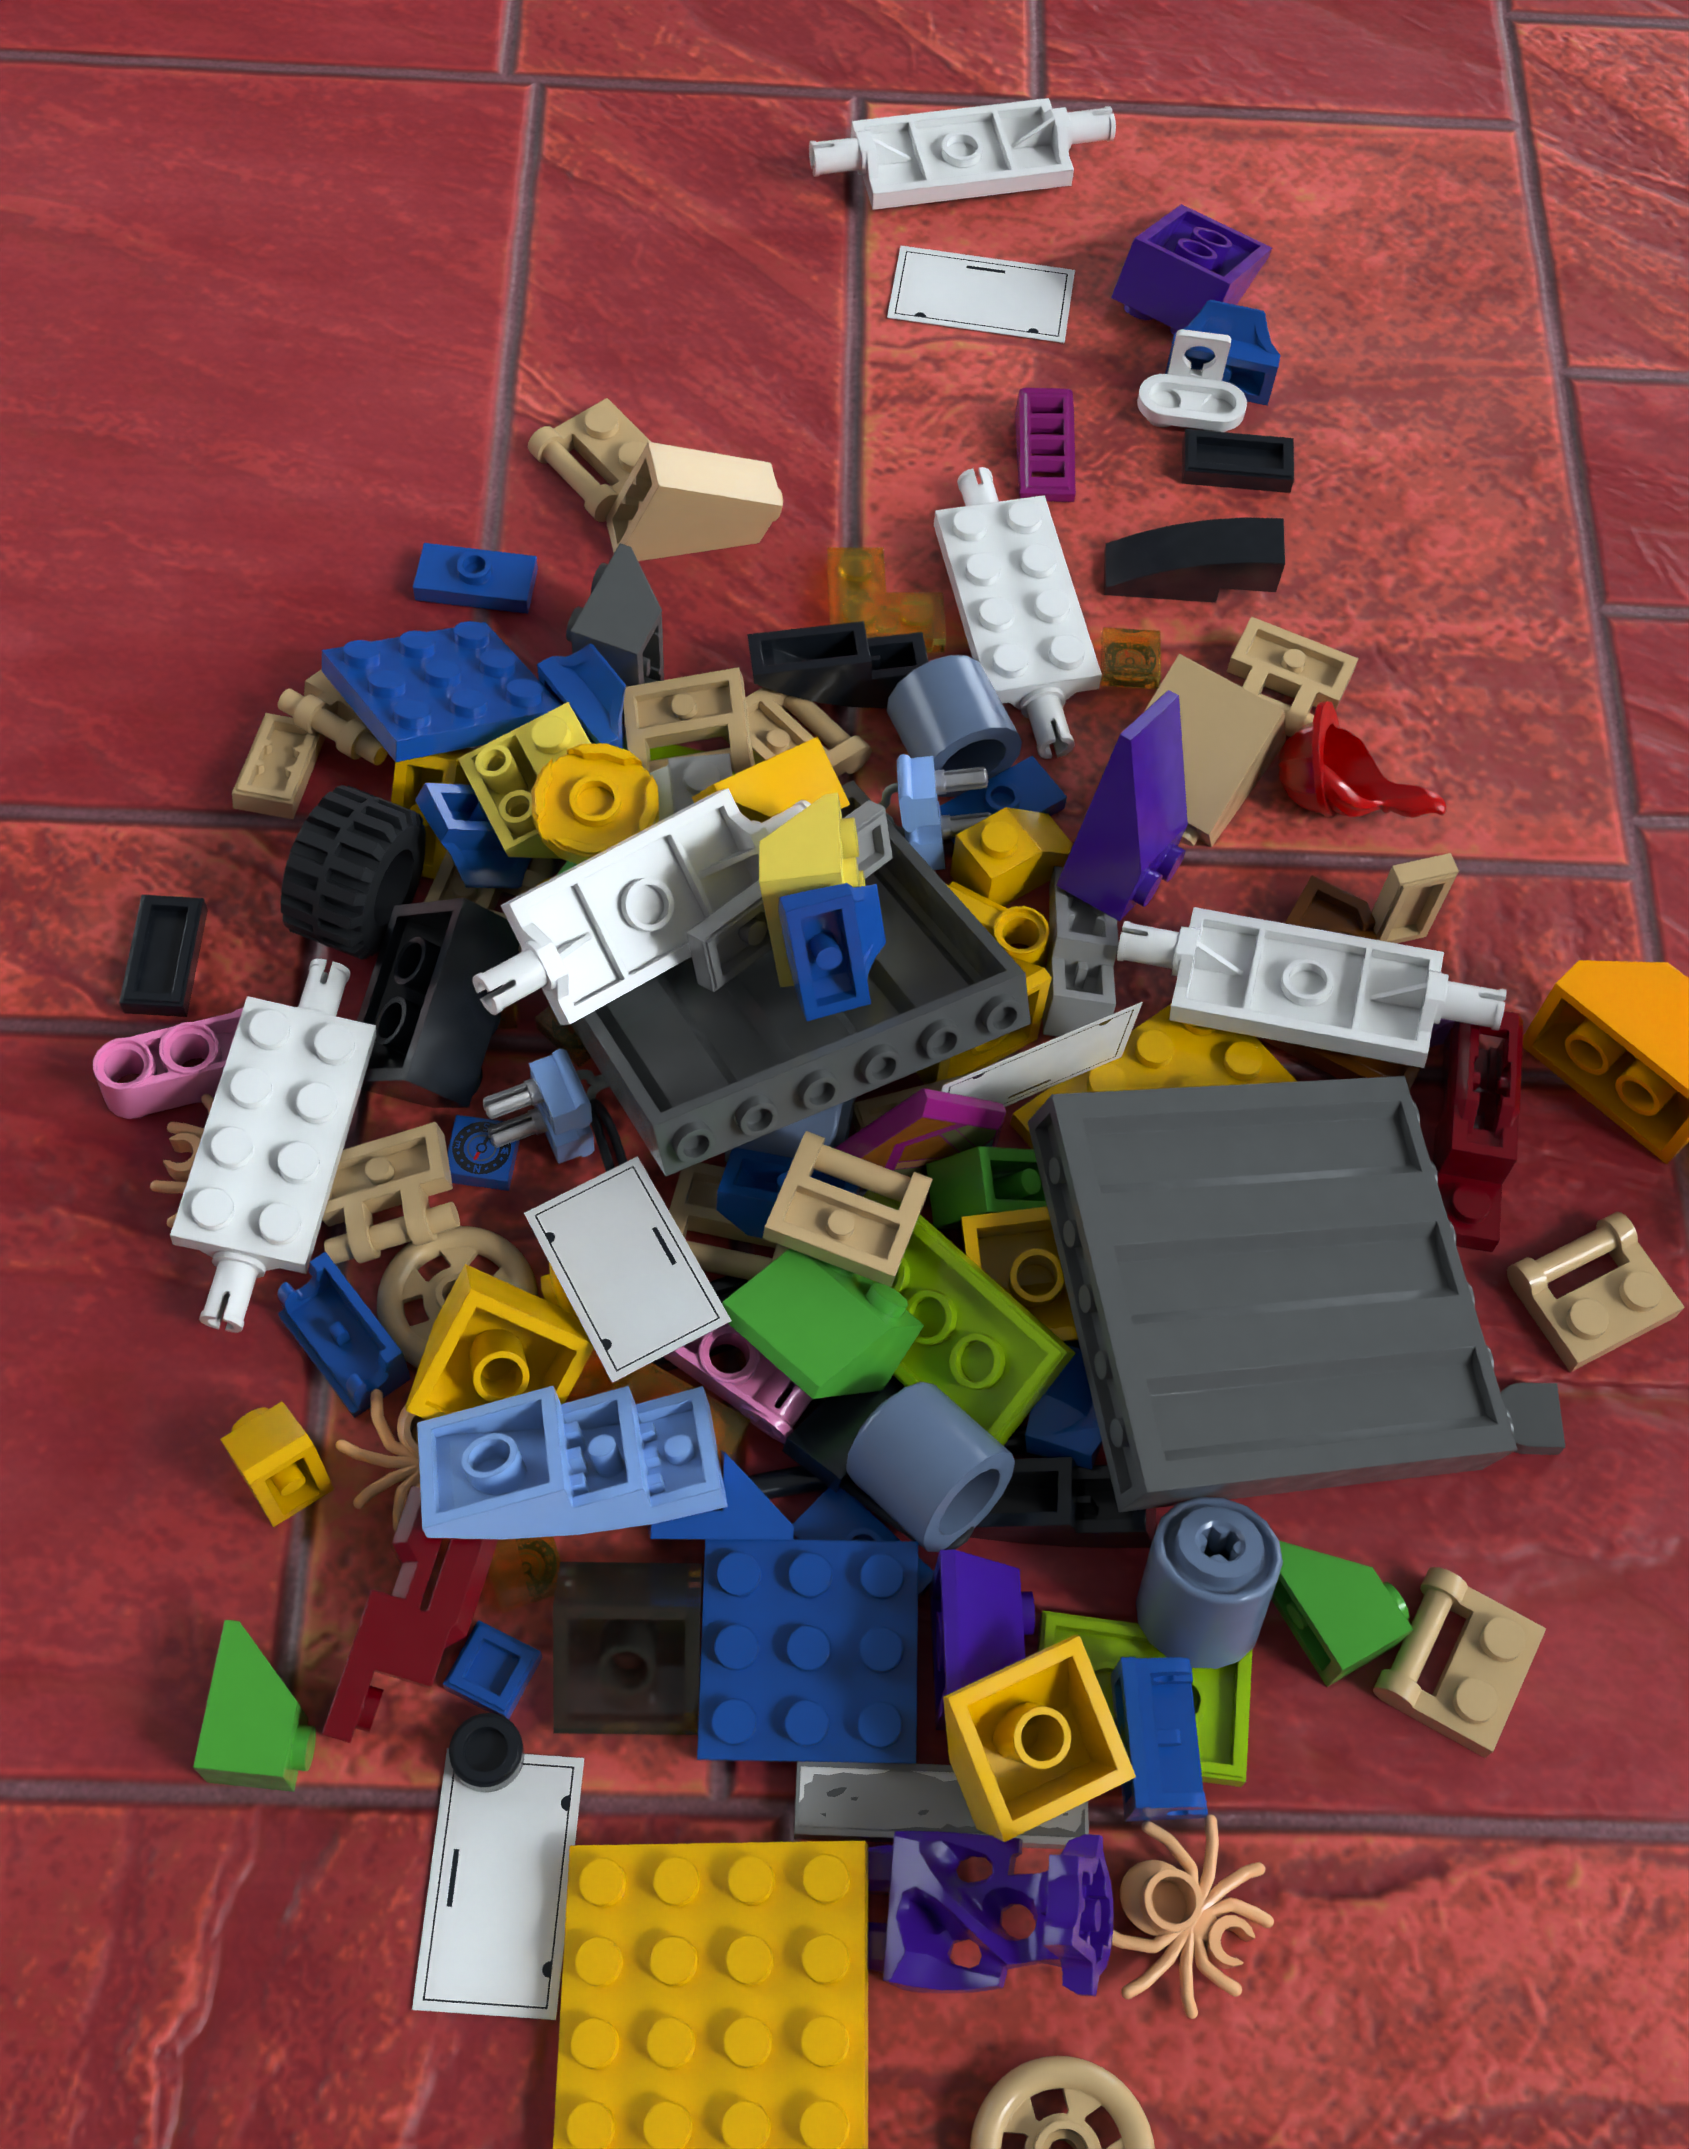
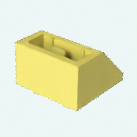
[458,702,591,859]
[759,793,866,987]

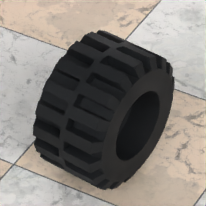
[281,785,426,960]

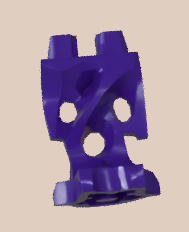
[868,1831,1114,1997]

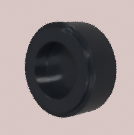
[449,1713,525,1792]

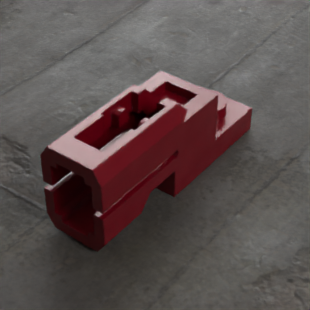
[1433,1011,1524,1252]
[322,1485,498,1743]

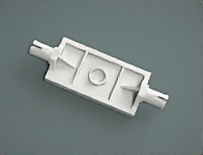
[809,98,1116,210]
[934,467,1102,759]
[473,788,811,1025]
[1117,907,1507,1068]
[170,959,376,1333]

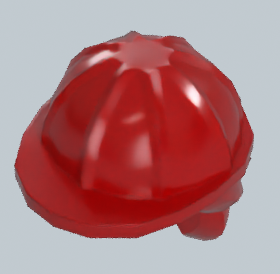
[1278,701,1446,818]

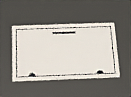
[887,246,1075,343]
[941,1002,1143,1107]
[524,1156,732,1383]
[412,1748,584,2020]

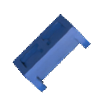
[277,1252,411,1418]
[1111,1657,1208,1822]

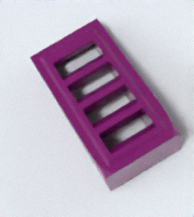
[1015,388,1076,502]

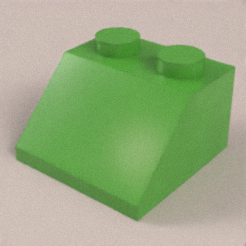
[722,1248,924,1399]

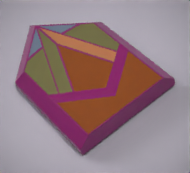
[835,1088,1006,1177]

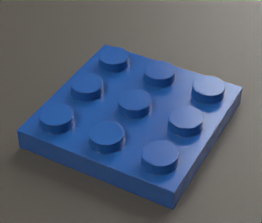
[322,621,561,762]
[697,1539,918,1764]

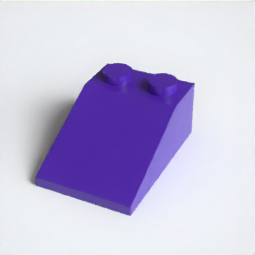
[1111,204,1272,335]
[1056,690,1188,921]

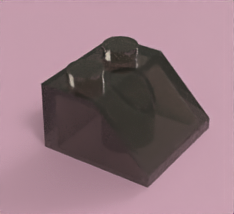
[553,1562,703,1735]

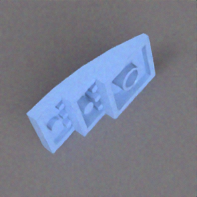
[417,1386,728,1540]

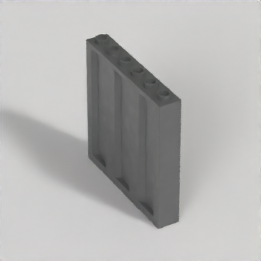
[571,781,1031,1176]
[1028,1076,1518,1512]

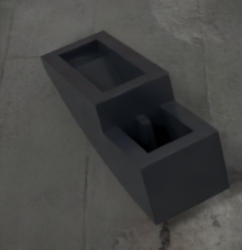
[1104,517,1285,603]
[747,621,928,709]
[970,1457,1156,1548]

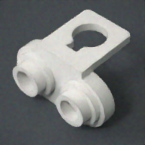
[1137,329,1247,432]

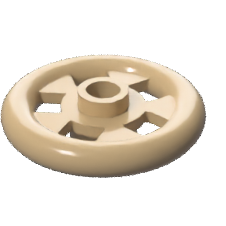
[377,1226,538,1368]
[970,2056,1155,2149]

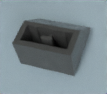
[566,543,664,720]

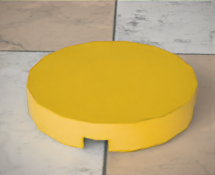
[532,743,659,864]

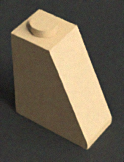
[606,442,783,561]

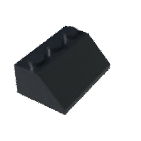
[357,898,520,1108]

